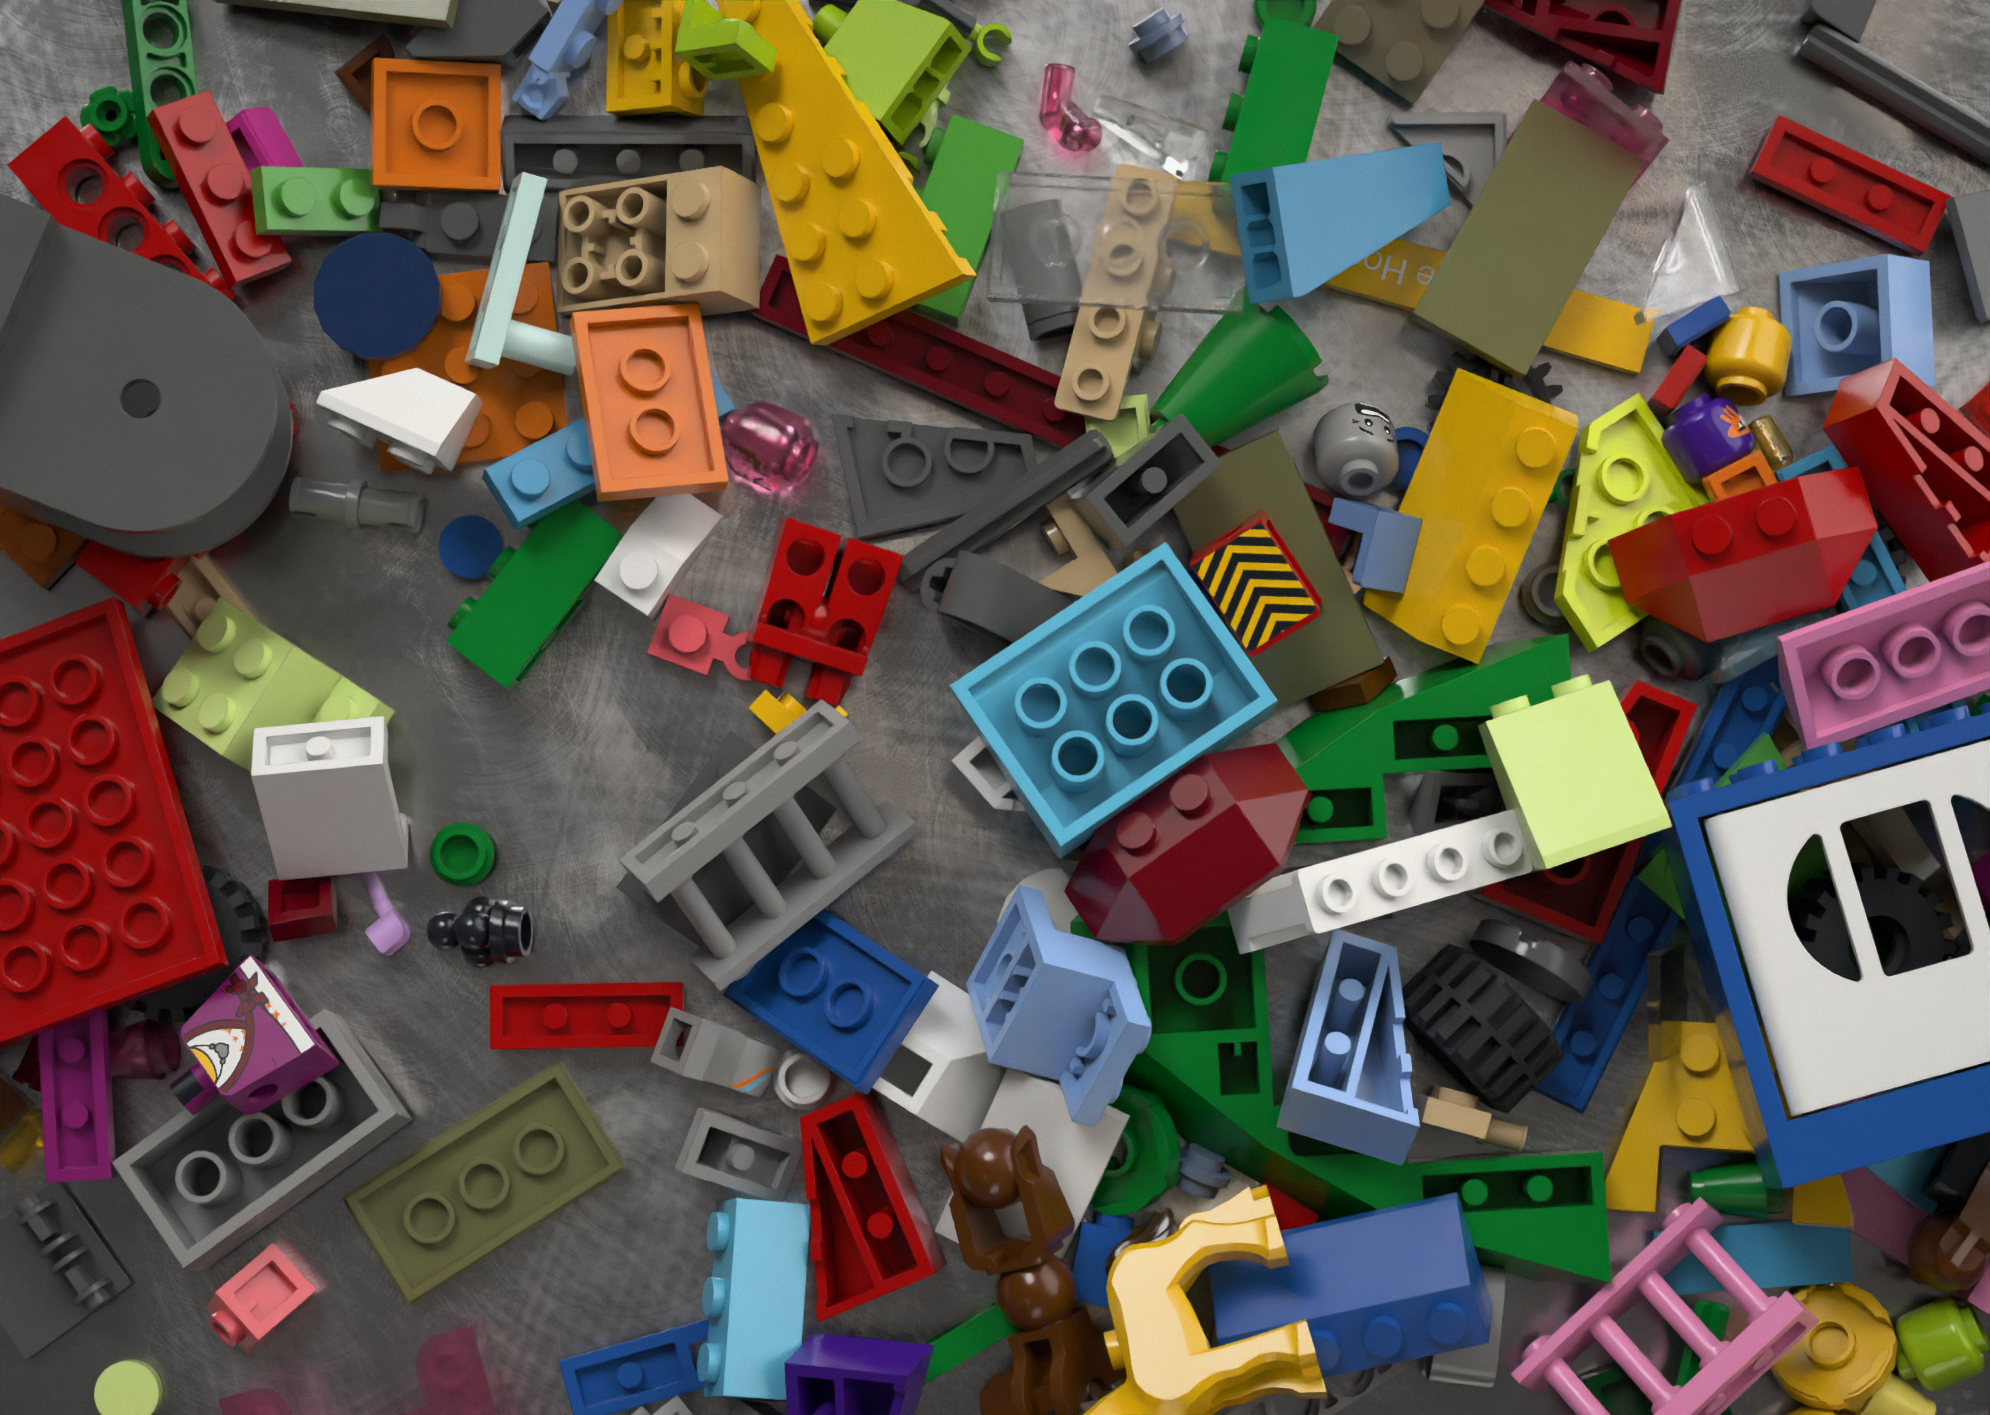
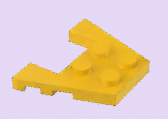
[1605,1021,1855,1229]

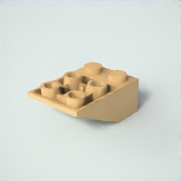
[557,166,761,316]

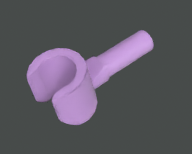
[360,871,411,956]

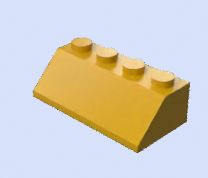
[1361,368,1579,664]

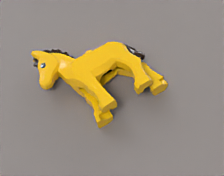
[1077,1185,1328,1415]

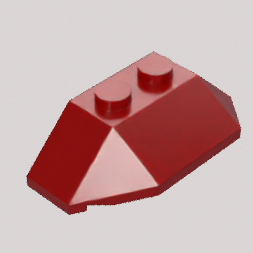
[1607,466,1878,644]

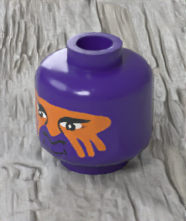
[1661,392,1756,485]

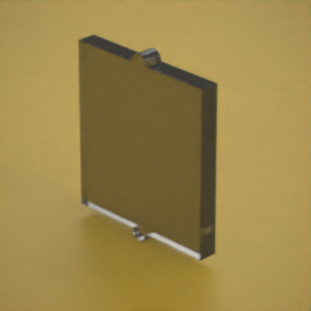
[1647,943,1689,1062]

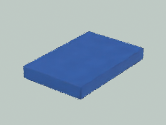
[723,909,940,1095]

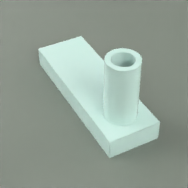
[465,172,576,376]

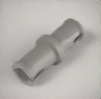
[289,477,424,533]

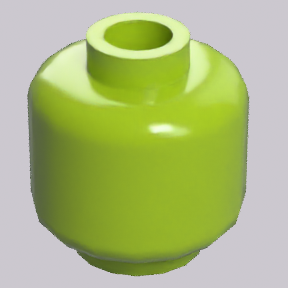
[1895,1297,1990,1392]

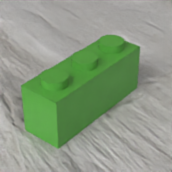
[907,114,1024,327]

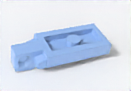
[511,0,624,120]

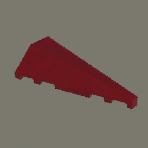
[1482,0,1683,95]

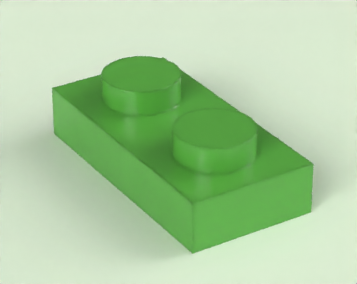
[250,166,383,236]

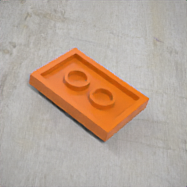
[569,303,729,502]

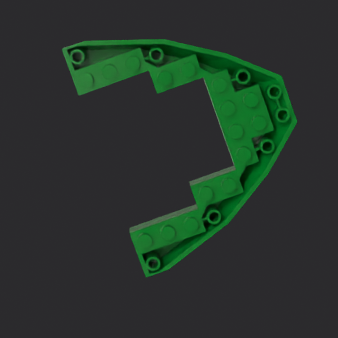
[1070,634,1612,1283]

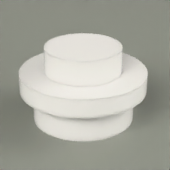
[773,1047,837,1110]

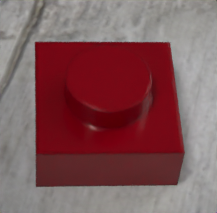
[268,875,337,942]

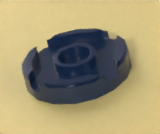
[314,233,442,361]

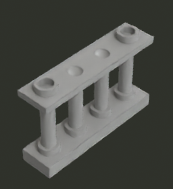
[619,699,920,992]

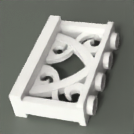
[1227,809,1533,955]

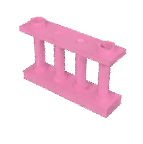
[1511,1197,1819,1415]

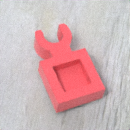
[647,594,754,682]

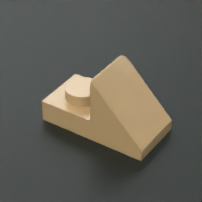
[1038,492,1118,601]

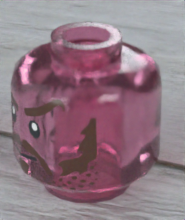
[721,398,819,492]

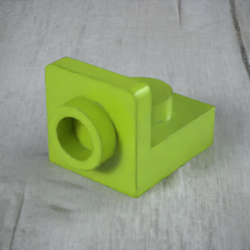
[674,0,777,82]

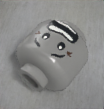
[1314,402,1399,497]

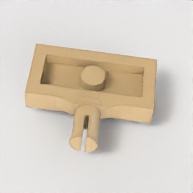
[1413,1085,1528,1153]

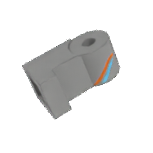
[650,1007,782,1098]

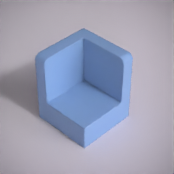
[1328,497,1423,594]

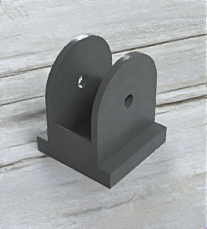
[0,194,293,559]

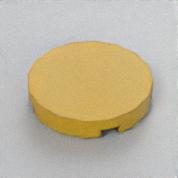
[1771,1282,1898,1410]

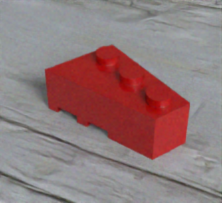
[1822,358,1990,582]
[800,1088,947,1323]

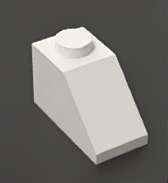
[594,494,724,622]

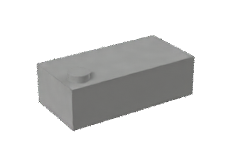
[112,1009,413,1272]

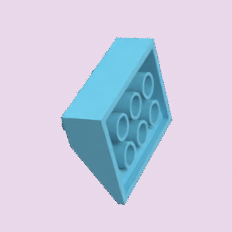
[949,542,1278,859]

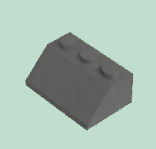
[616,730,837,947]

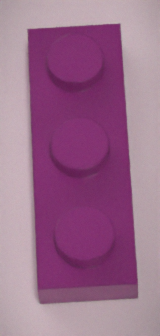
[38,1010,117,1183]

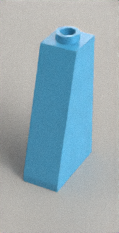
[1229,142,1451,304]

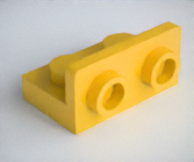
[606,0,709,117]

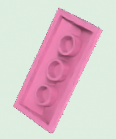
[1777,561,1990,751]

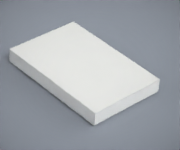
[934,1068,1130,1260]

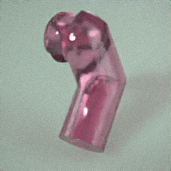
[1039,63,1102,152]

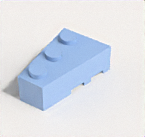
[1276,929,1420,1166]

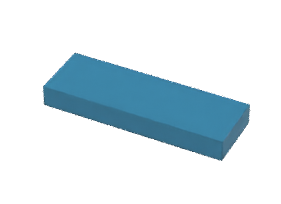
[1652,1219,1854,1295]

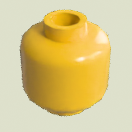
[1704,307,1792,406]

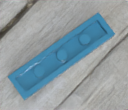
[482,369,736,531]

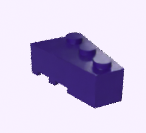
[784,1333,935,1415]

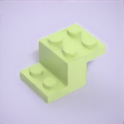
[152,597,395,772]

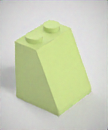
[1478,674,1672,873]

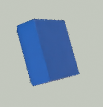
[1657,294,1731,357]

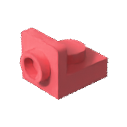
[206,1243,316,1354]

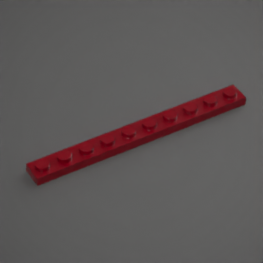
[751,254,1350,557]

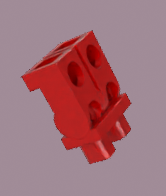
[745,517,904,706]

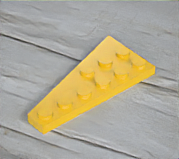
[716,0,977,346]

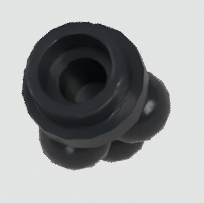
[426,896,533,968]

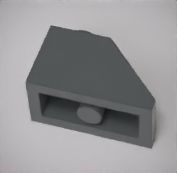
[1068,414,1223,549]

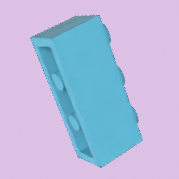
[697,1198,810,1402]

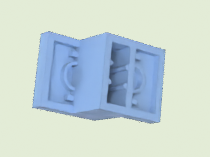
[966,885,1151,1127]

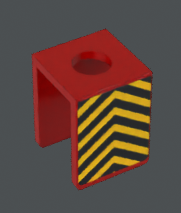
[1189,508,1322,657]

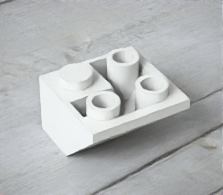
[316,368,483,475]
[872,970,1007,1143]

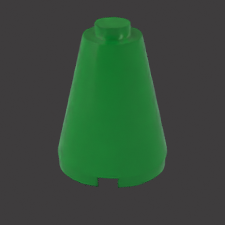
[1149,286,1329,448]

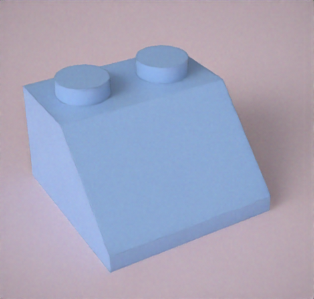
[1779,254,1936,398]

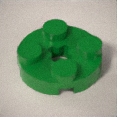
[1090,1084,1180,1216]

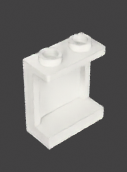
[251,716,408,880]

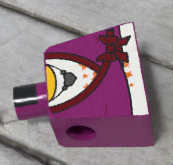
[169,955,340,1115]

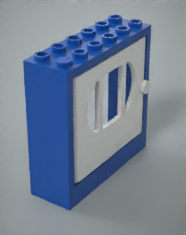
[1659,702,1990,1189]

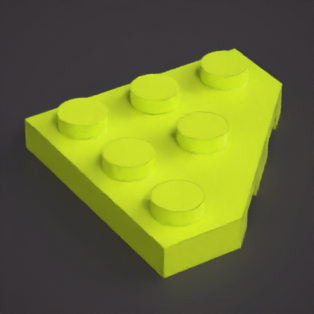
[1554,392,1712,653]

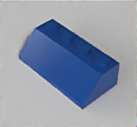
[1208,1192,1493,1378]

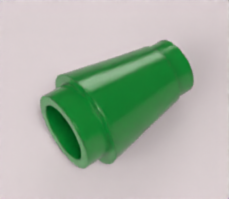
[1690,1158,1784,1220]

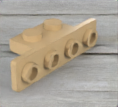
[1054,163,1180,423]

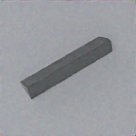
[501,115,757,190]

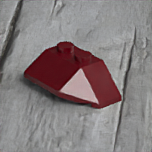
[1064,743,1312,946]

